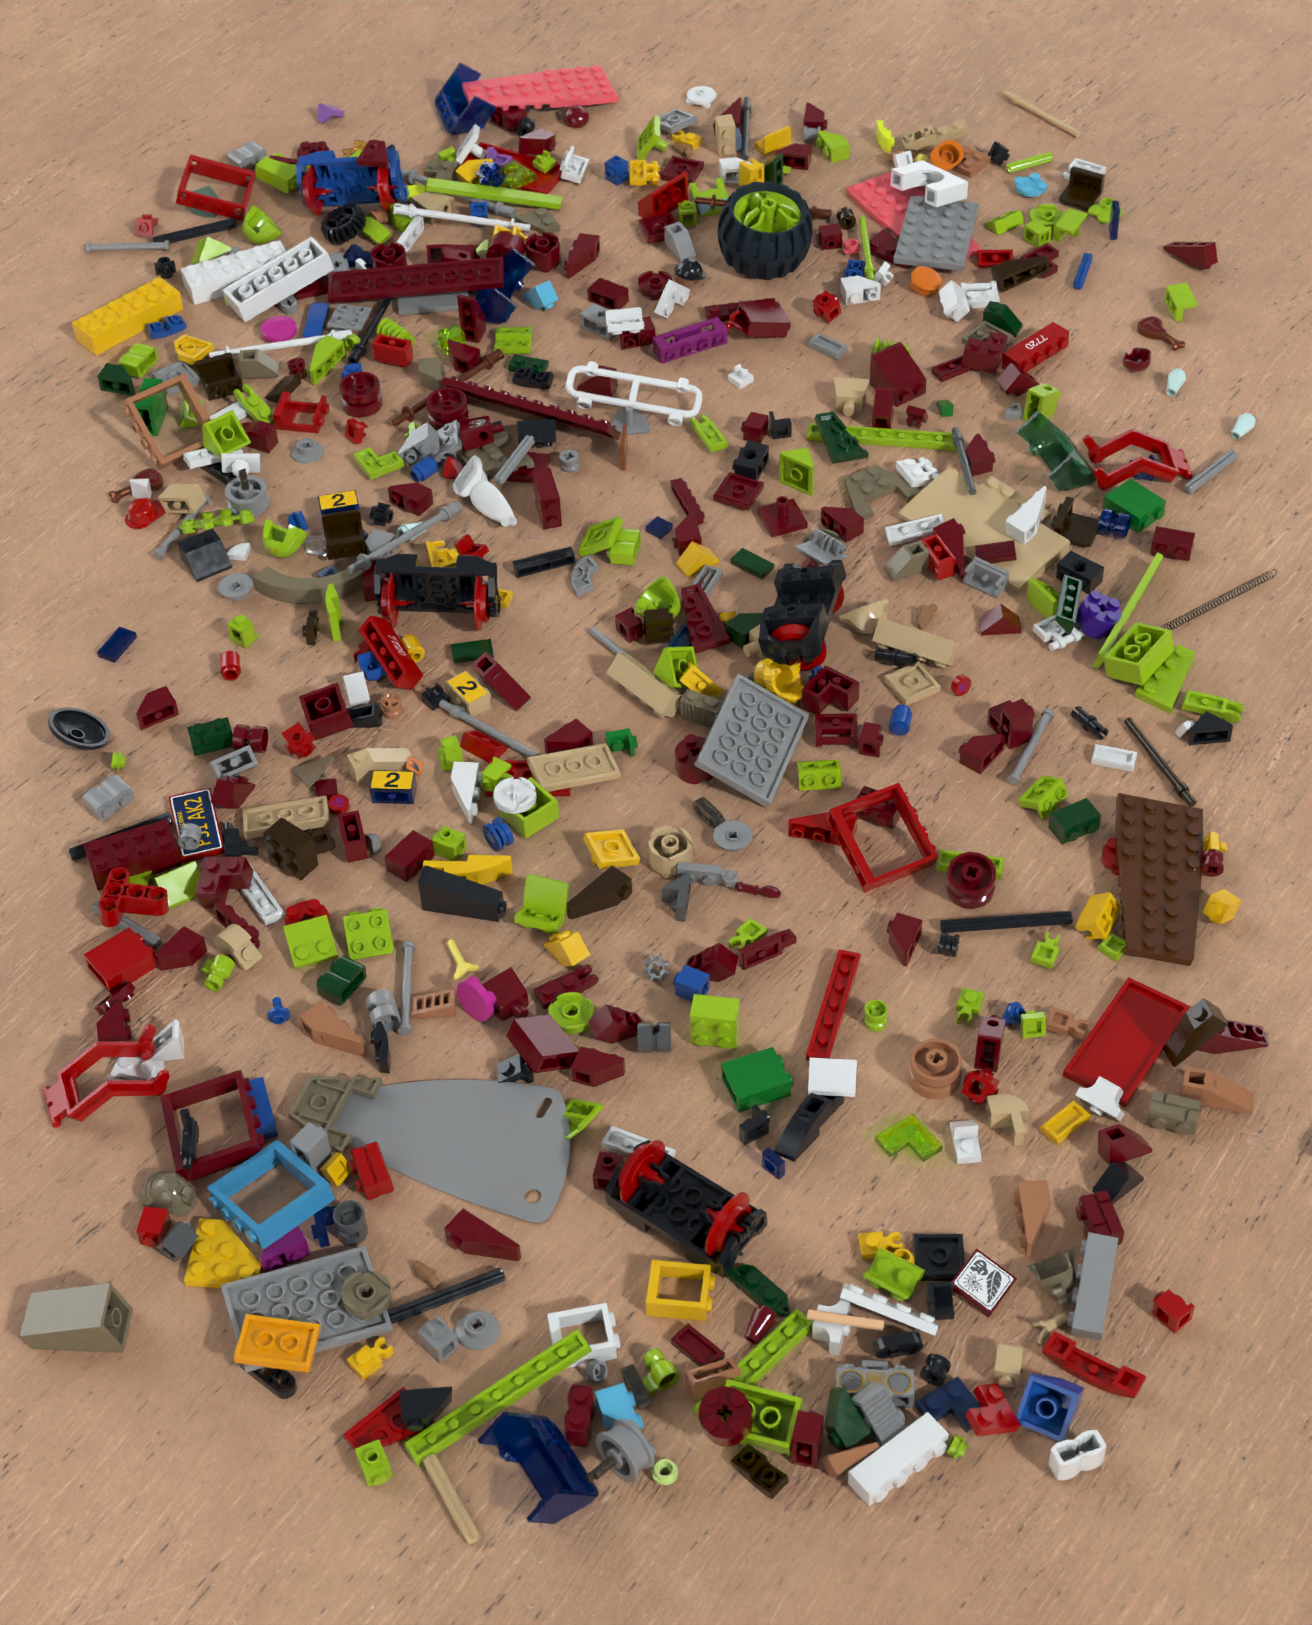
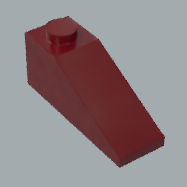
[1163,242,1218,270]
[457,295,487,343]
[240,420,278,453]
[933,518,966,581]
[444,1208,521,1261]

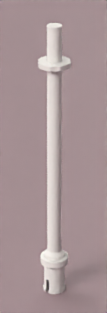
[393,203,531,232]
[209,330,352,357]

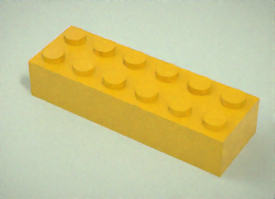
[72,277,183,355]

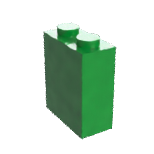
[134,378,169,436]
[1103,478,1166,533]
[721,1047,793,1113]

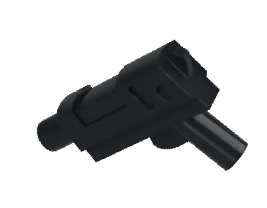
[222,822,259,857]
[179,1108,199,1170]

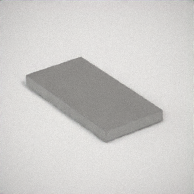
[398,291,469,316]

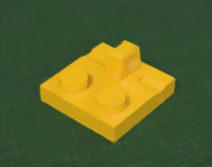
[583,829,640,869]

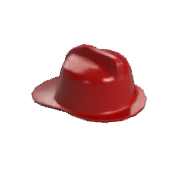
[125,498,166,529]

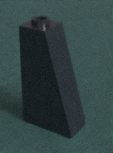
[418,865,507,922]

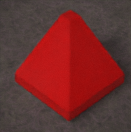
[443,456,465,480]

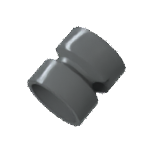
[638,1022,671,1053]
[333,1200,368,1246]

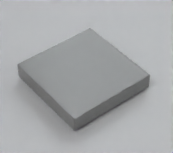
[659,108,697,134]
[151,361,201,396]

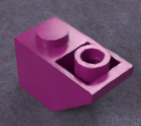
[260,1225,310,1273]

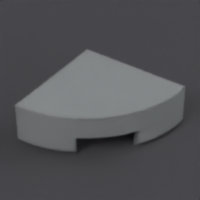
[1004,402,1024,421]
[365,833,381,854]

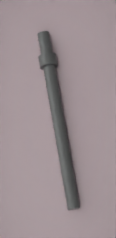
[742,97,751,161]
[952,427,976,495]

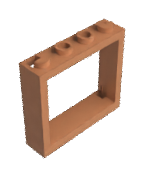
[123,373,211,470]

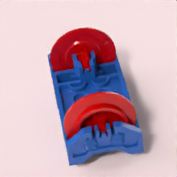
[296,149,409,215]

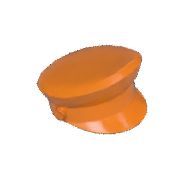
[909,266,942,296]

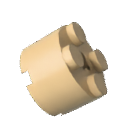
[648,826,693,878]

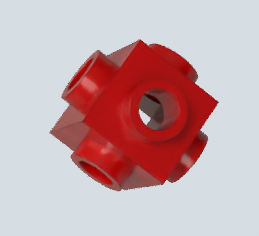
[812,290,842,324]
[282,722,316,759]
[961,1068,1000,1104]

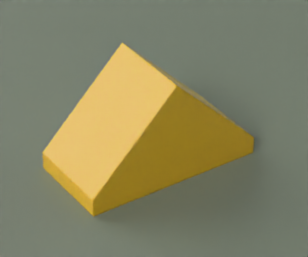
[676,541,720,577]

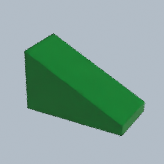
[936,399,954,417]

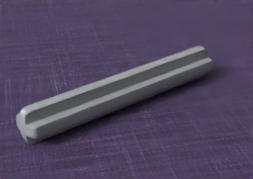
[494,435,535,485]
[1184,449,1238,494]
[92,900,162,948]

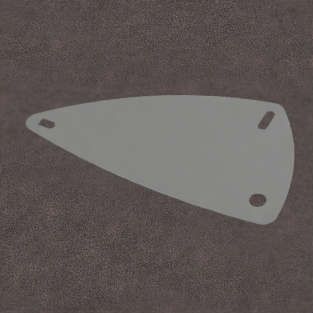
[333,1080,570,1223]

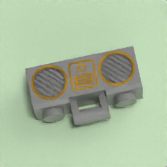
[836,1360,914,1408]

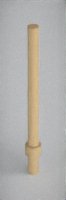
[1003,90,1081,138]

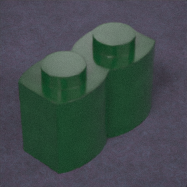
[316,955,367,1006]

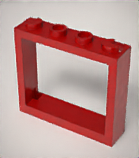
[176,154,256,221]
[826,783,938,893]

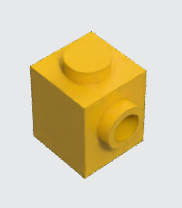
[1202,889,1242,924]

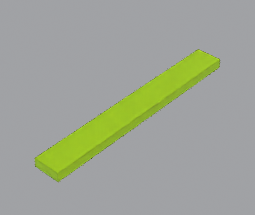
[426,178,563,210]
[807,423,957,451]
[1092,552,1164,669]
[404,1329,592,1466]

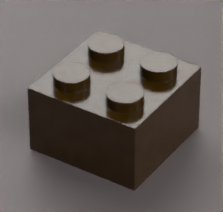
[263,817,319,881]

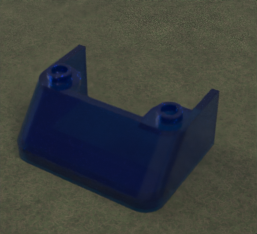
[434,63,496,136]
[475,248,535,324]
[478,1411,599,1524]

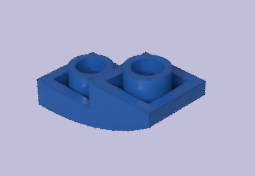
[844,259,865,278]
[146,315,187,339]

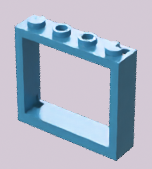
[207,1139,335,1250]

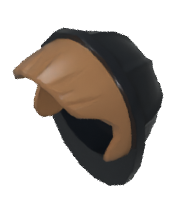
[674,258,707,288]

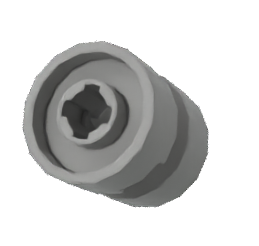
[365,990,401,1033]

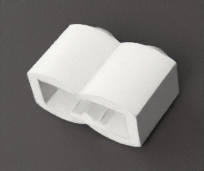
[1048,1430,1107,1480]

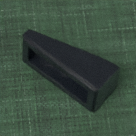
[348,702,383,728]

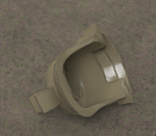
[140,1171,197,1216]
[1027,1248,1076,1305]

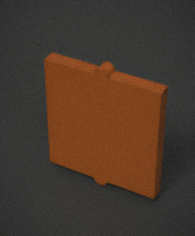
[620,425,628,470]

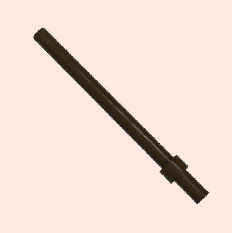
[1124,717,1196,807]

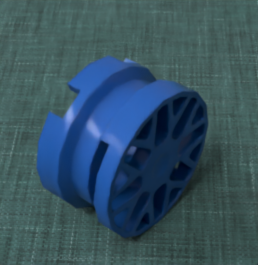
[482,817,514,852]

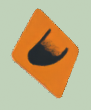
[406,756,424,775]

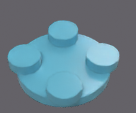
[1014,173,1048,197]

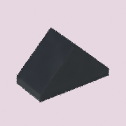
[1188,711,1233,745]
[1092,1162,1144,1204]

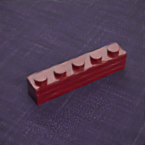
[671,478,705,525]

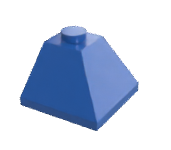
[1016,1373,1085,1442]

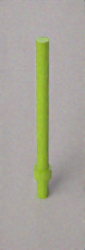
[859,217,875,281]

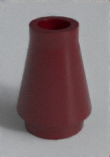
[744,1304,776,1344]

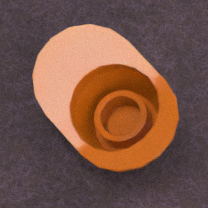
[930,140,964,171]

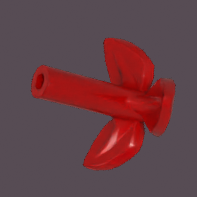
[725,310,744,334]

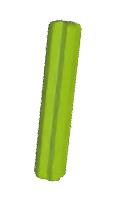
[1006,152,1053,173]

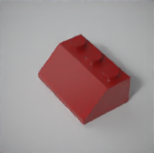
[638,171,688,218]

